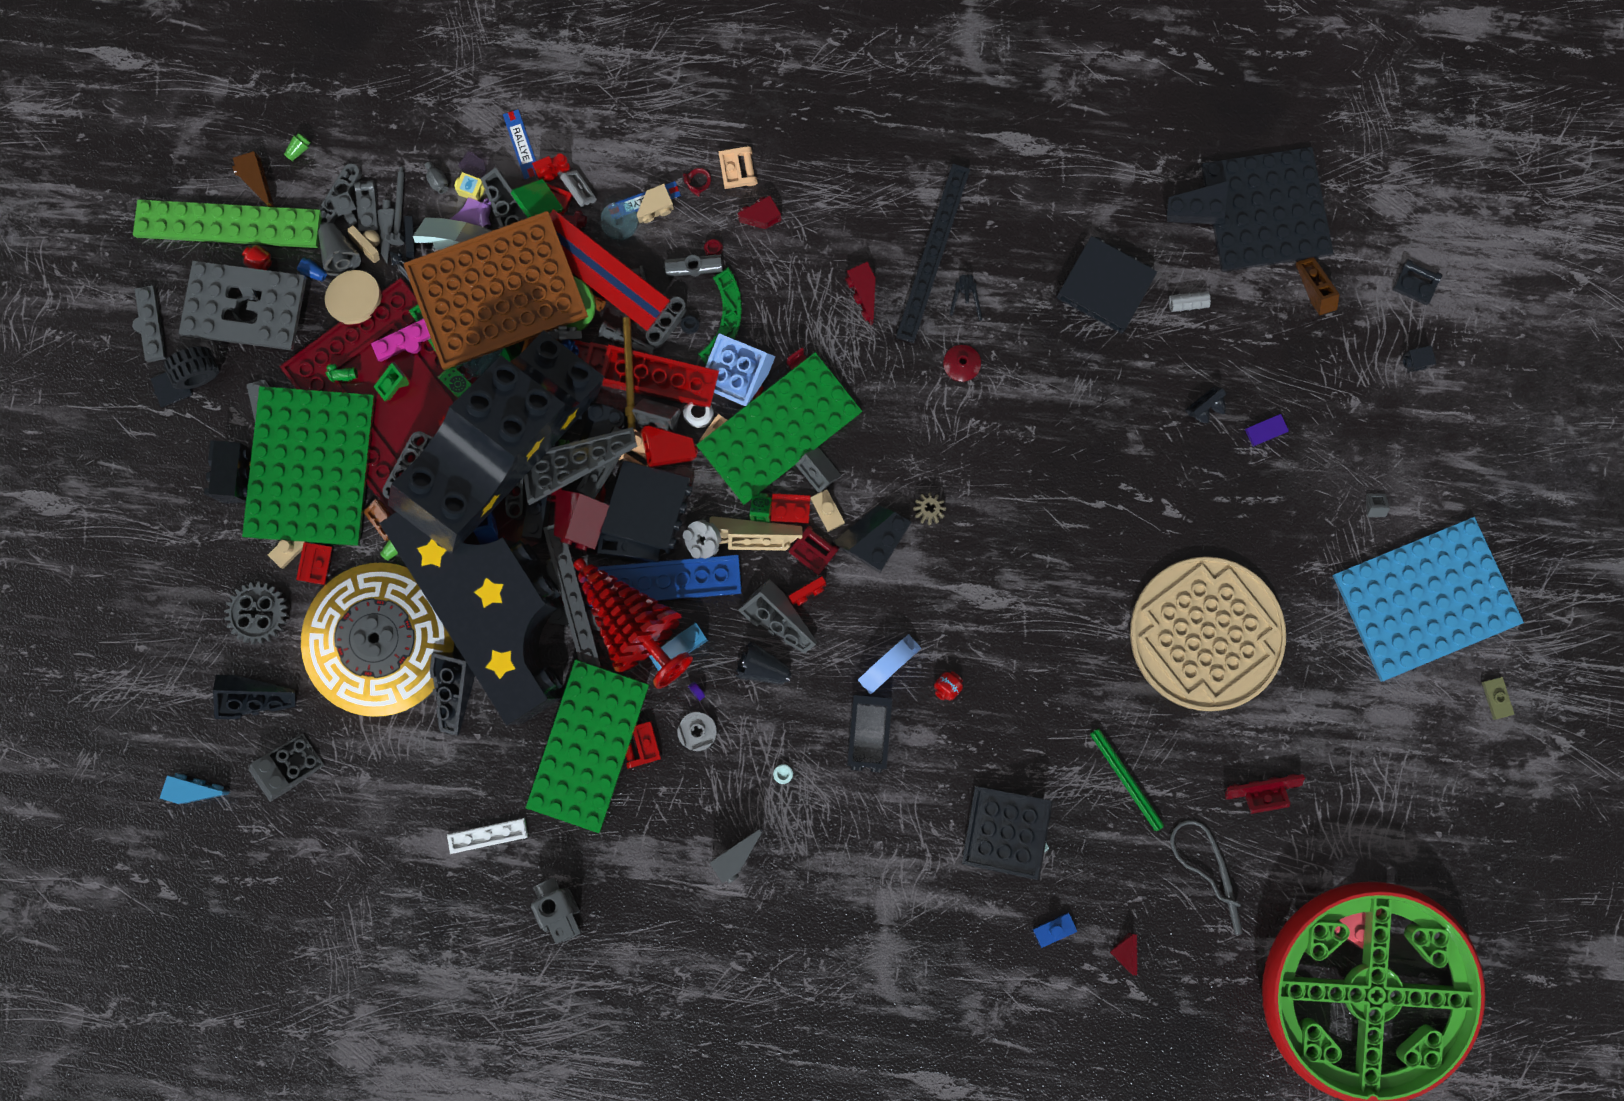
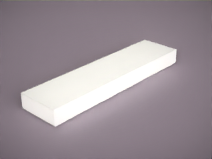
[447,818,528,854]

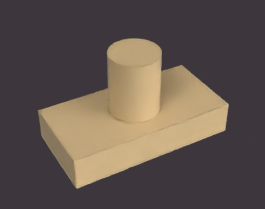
[810,489,845,532]
[268,540,309,569]

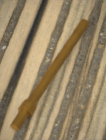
[623,317,636,430]

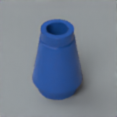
[297,258,327,282]

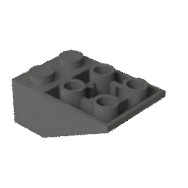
[632,398,681,433]
[249,733,324,802]

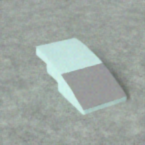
[413,218,492,249]

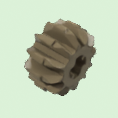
[913,492,946,525]

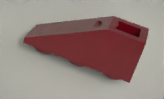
[845,262,875,326]

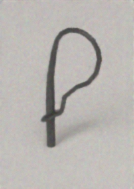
[1170,820,1243,935]

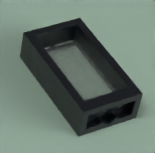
[847,695,892,773]

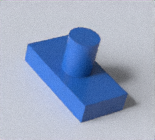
[1033,913,1077,948]

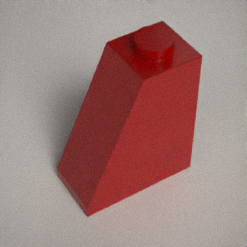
[640,426,698,467]

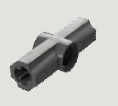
[665,254,723,277]

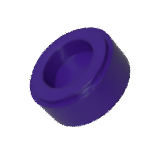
[688,682,705,701]

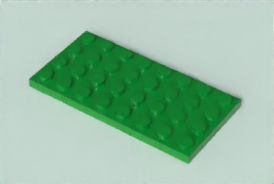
[696,352,862,505]
[526,659,650,833]

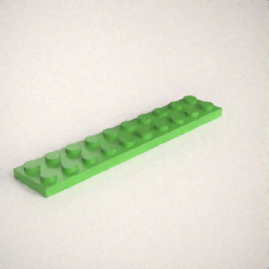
[133,200,322,248]

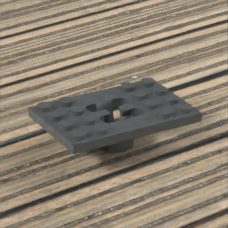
[179,261,306,350]

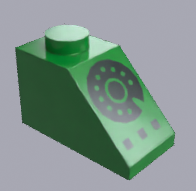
[438,367,472,398]
[750,493,772,523]

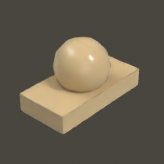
[348,226,380,263]

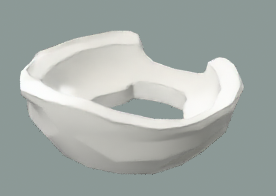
[683,404,714,428]

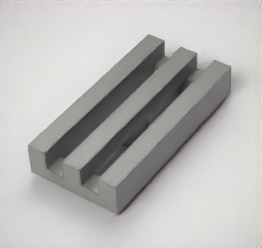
[560,170,597,207]

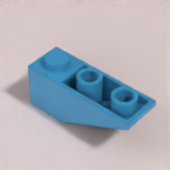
[160,773,230,804]

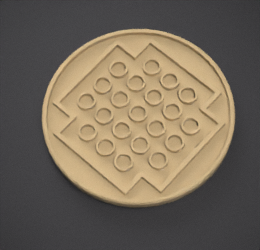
[1130,557,1286,711]

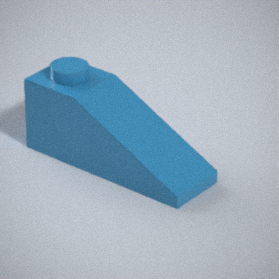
[649,623,708,671]

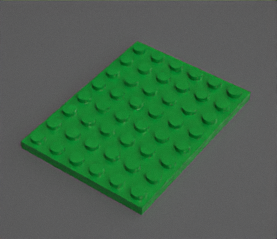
[242,386,375,546]

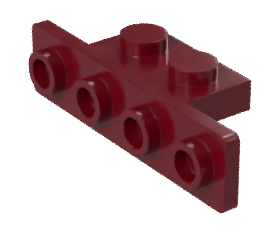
[1225,774,1305,814]

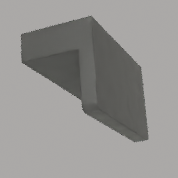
[795,447,841,493]

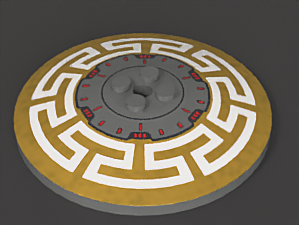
[301,563,456,717]

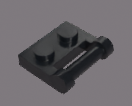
[1392,259,1443,305]

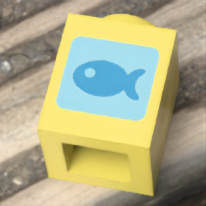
[455,172,485,202]

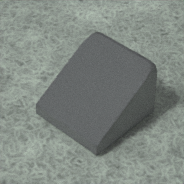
[1366,494,1390,517]

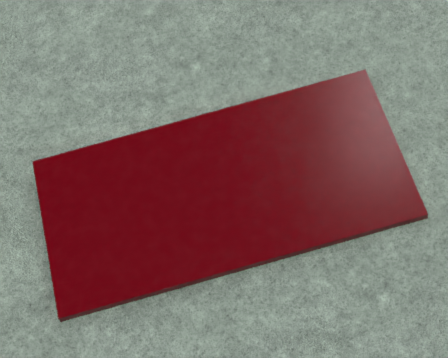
[279,277,564,548]

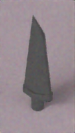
[377,200,395,263]

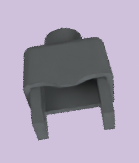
[531,877,581,944]

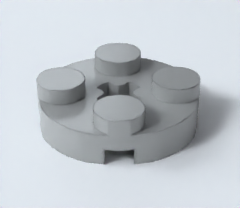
[683,520,721,559]
[677,712,717,751]

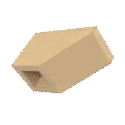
[637,184,674,223]

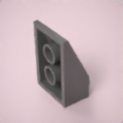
[710,828,763,884]

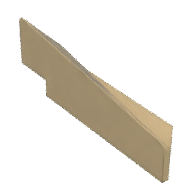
[710,516,802,551]

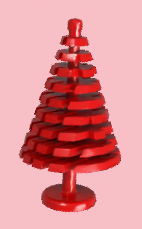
[573,558,693,689]

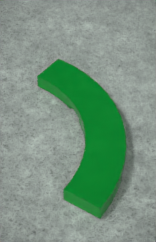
[698,267,742,365]

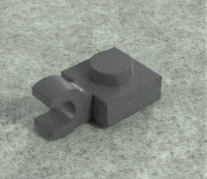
[330,191,357,227]

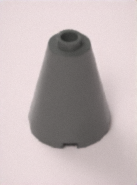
[318,223,361,276]

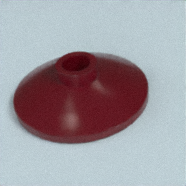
[943,345,981,382]

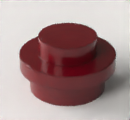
[704,239,723,256]

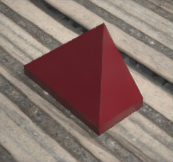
[1110,933,1137,975]

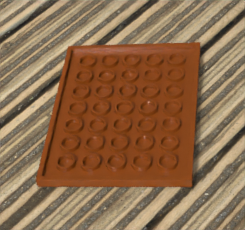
[403,211,588,370]

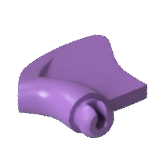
[450,197,492,228]

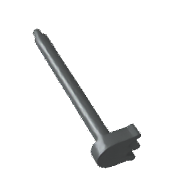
[384,167,404,245]

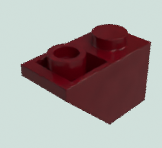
[737,196,781,229]

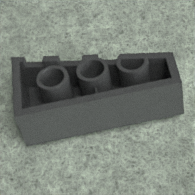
[481,167,527,228]

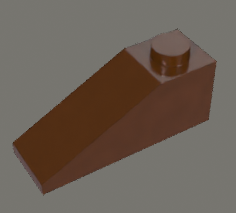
[232,151,274,207]
[1296,257,1339,316]

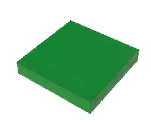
[511,179,563,218]

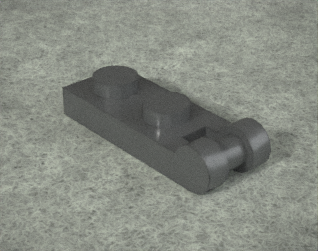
[354,180,379,234]

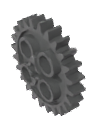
[224,582,289,645]

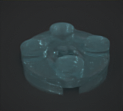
[601,202,639,241]

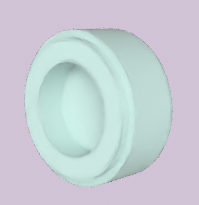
[773,764,793,784]

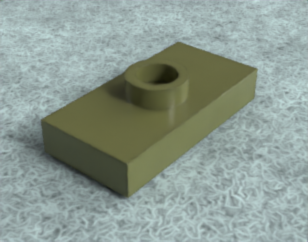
[1482,677,1515,720]

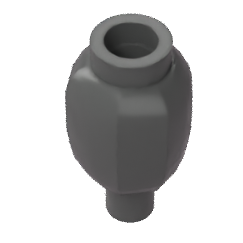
[425,162,449,194]

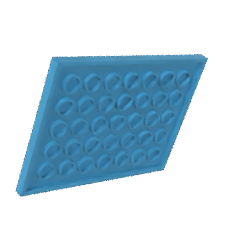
[1333,517,1524,682]

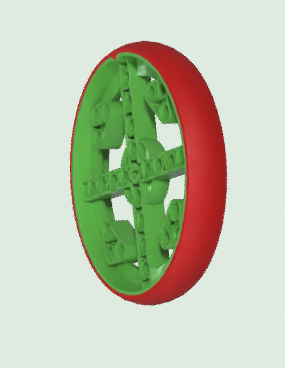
[1262,882,1485,1101]

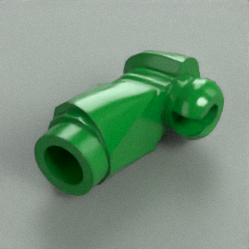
[325,364,358,382]

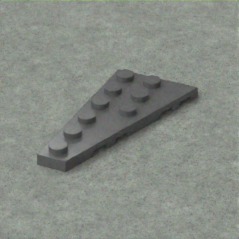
[524,427,637,505]

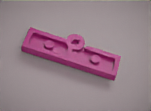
[371,319,431,362]

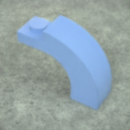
[858,634,921,694]

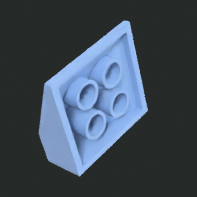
[705,334,775,406]

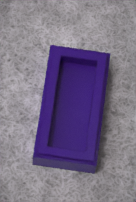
[1245,414,1289,447]

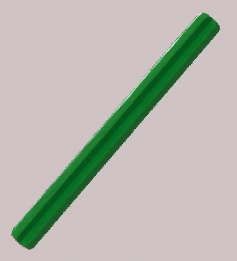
[1090,729,1164,831]

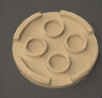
[325,270,382,324]

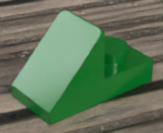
[374,362,409,401]

